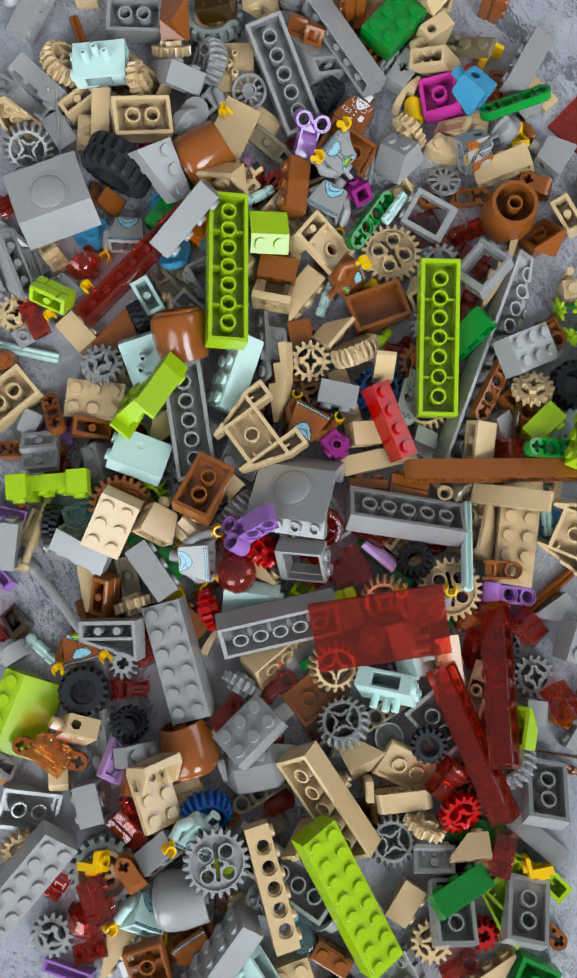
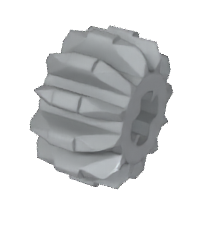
[107,652,141,680]

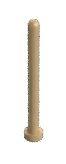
[16,498,52,573]

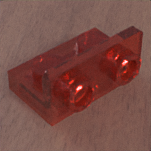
[540,679,577,728]

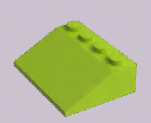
[0,666,61,761]

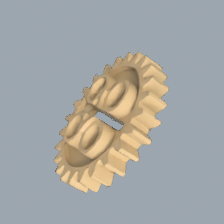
[360,224,421,283]
[418,557,483,621]

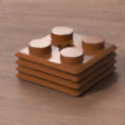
[122,935,173,978]

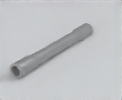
[28,556,82,634]

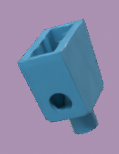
[451,65,497,116]

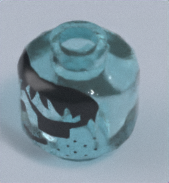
[294,924,317,955]

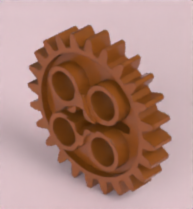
[88,474,153,535]

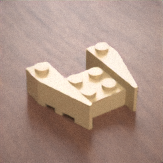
[213,379,309,474]
[537,498,577,576]

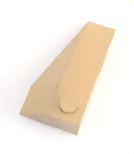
[0,96,45,139]
[240,640,309,691]

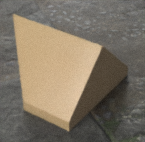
[338,740,385,780]

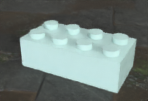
[206,335,264,415]

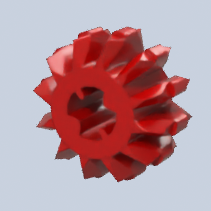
[475,914,500,952]

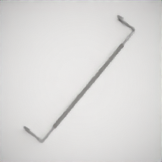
[46,88,61,156]

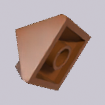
[159,0,190,40]
[517,219,567,258]

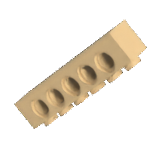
[242,818,302,957]

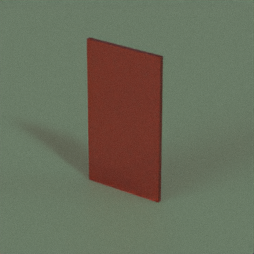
[307,584,452,672]

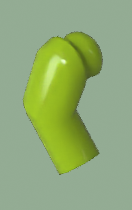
[376,328,393,346]

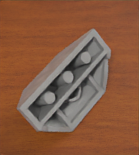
[0,228,45,299]
[220,743,295,795]

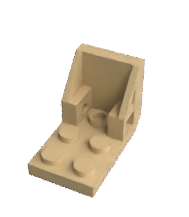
[251,252,301,315]
[126,752,182,836]

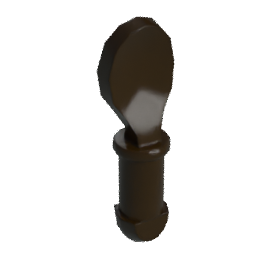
[510,405,522,446]

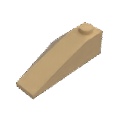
[446,482,495,561]

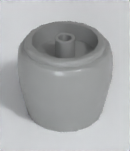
[152,867,215,932]

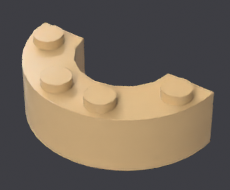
[423,103,489,165]

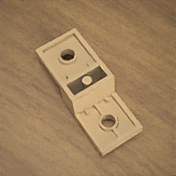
[260,191,355,275]

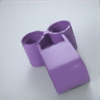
[292,108,331,161]
[221,504,278,557]
[476,581,536,606]

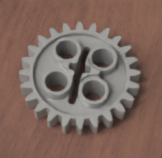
[182,826,250,899]

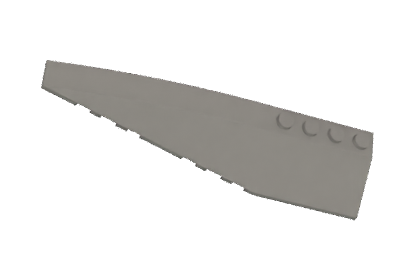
[432,249,534,459]

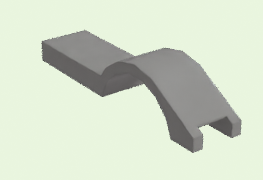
[0,72,53,122]

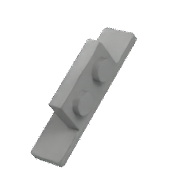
[256,310,287,384]
[89,706,120,790]

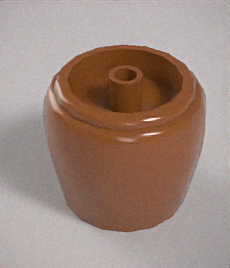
[172,120,236,187]
[480,180,538,244]
[150,305,209,362]
[157,718,220,782]

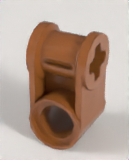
[519,171,553,201]
[534,314,567,352]
[482,559,523,580]
[114,851,150,895]

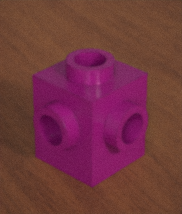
[343,176,373,208]
[320,428,351,461]

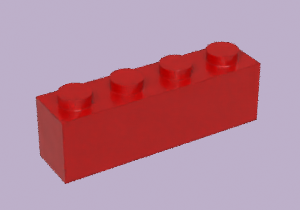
[361,379,417,463]

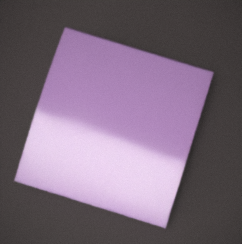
[361,535,398,572]
[96,737,128,787]

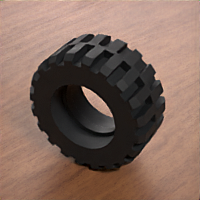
[81,130,152,199]

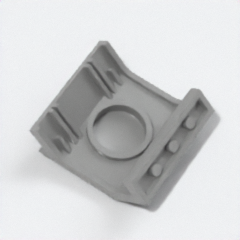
[2,150,102,250]
[246,456,344,540]

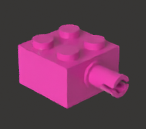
[418,70,463,125]

